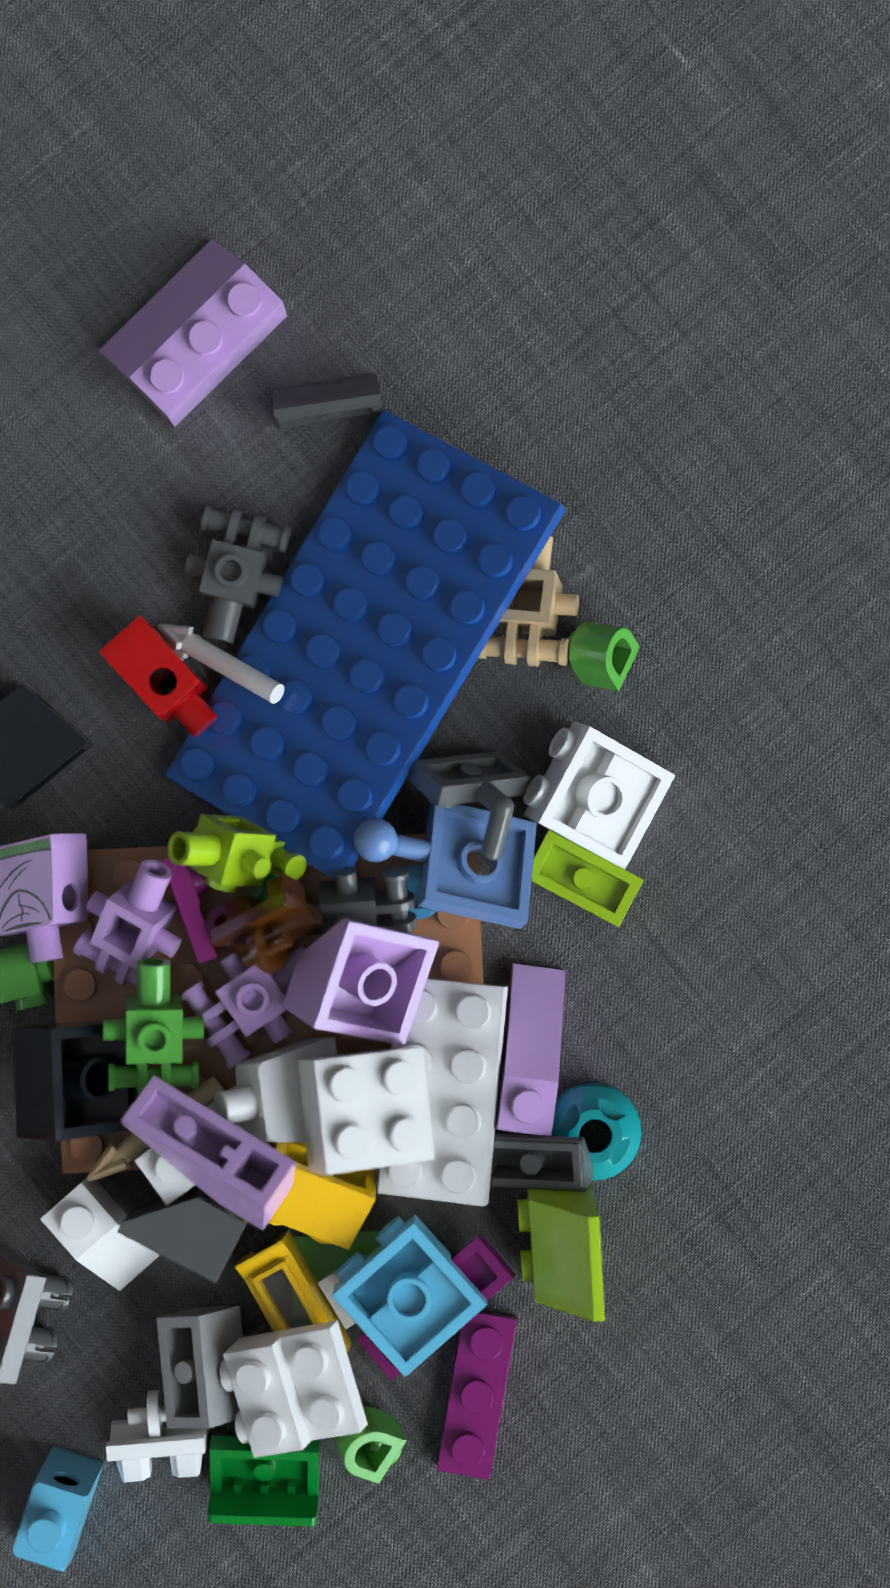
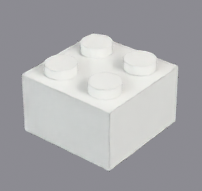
[297,1047,435,1175]

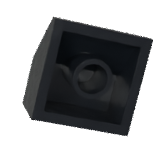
[12,1021,140,1141]

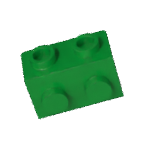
[208,1435,320,1527]

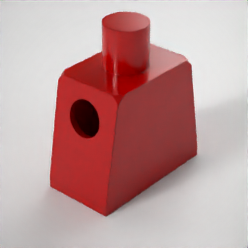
[99,615,218,738]

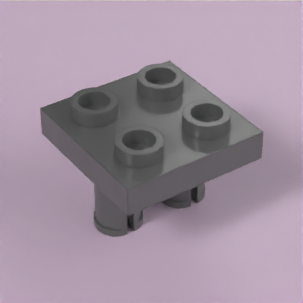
[0,1244,73,1385]

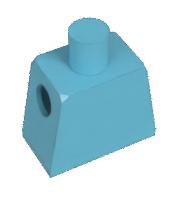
[12,1445,104,1571]

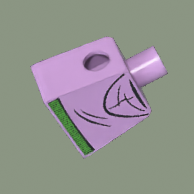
[0,833,89,964]

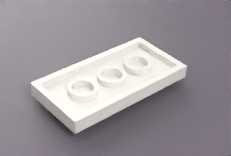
[378,978,508,1207]

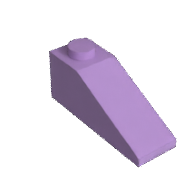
[495,963,566,1136]
[122,1076,295,1231]

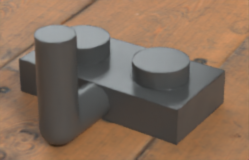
[408,751,529,860]

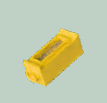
[235,1230,352,1352]

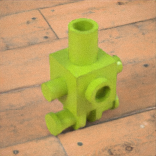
[168,814,307,893]

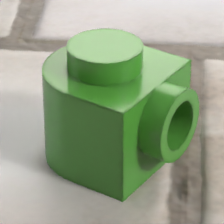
[568,621,640,691]
[0,942,54,1011]
[333,1406,406,1484]

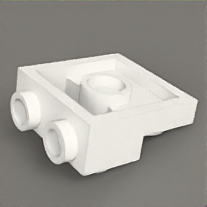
[523,721,675,870]
[219,1320,368,1458]

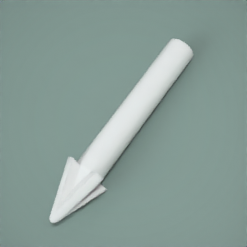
[158,624,284,704]

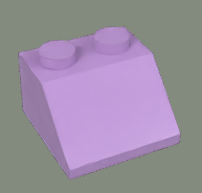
[282,918,439,1046]

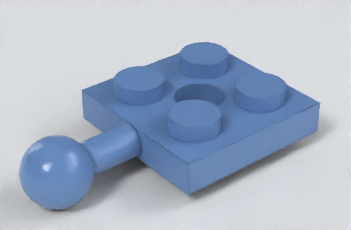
[353,804,537,929]

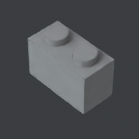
[156,1306,243,1429]

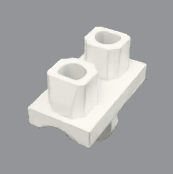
[106,1390,209,1482]

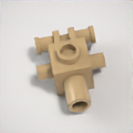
[479,536,579,667]

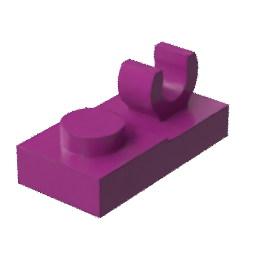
[162,858,227,964]

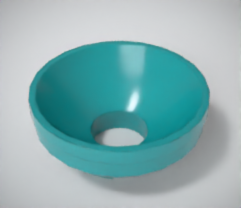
[551,1082,642,1181]

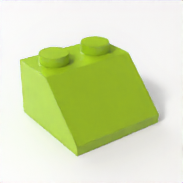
[517,1181,605,1322]

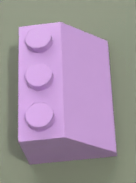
[99,239,287,427]

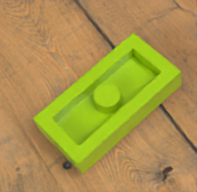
[532,830,644,927]

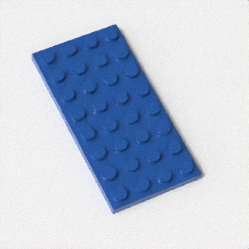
[164,410,566,880]

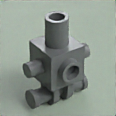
[184,505,292,644]
[304,866,417,936]

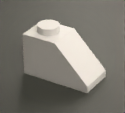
[40,1178,160,1291]

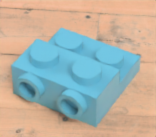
[332,1214,487,1377]

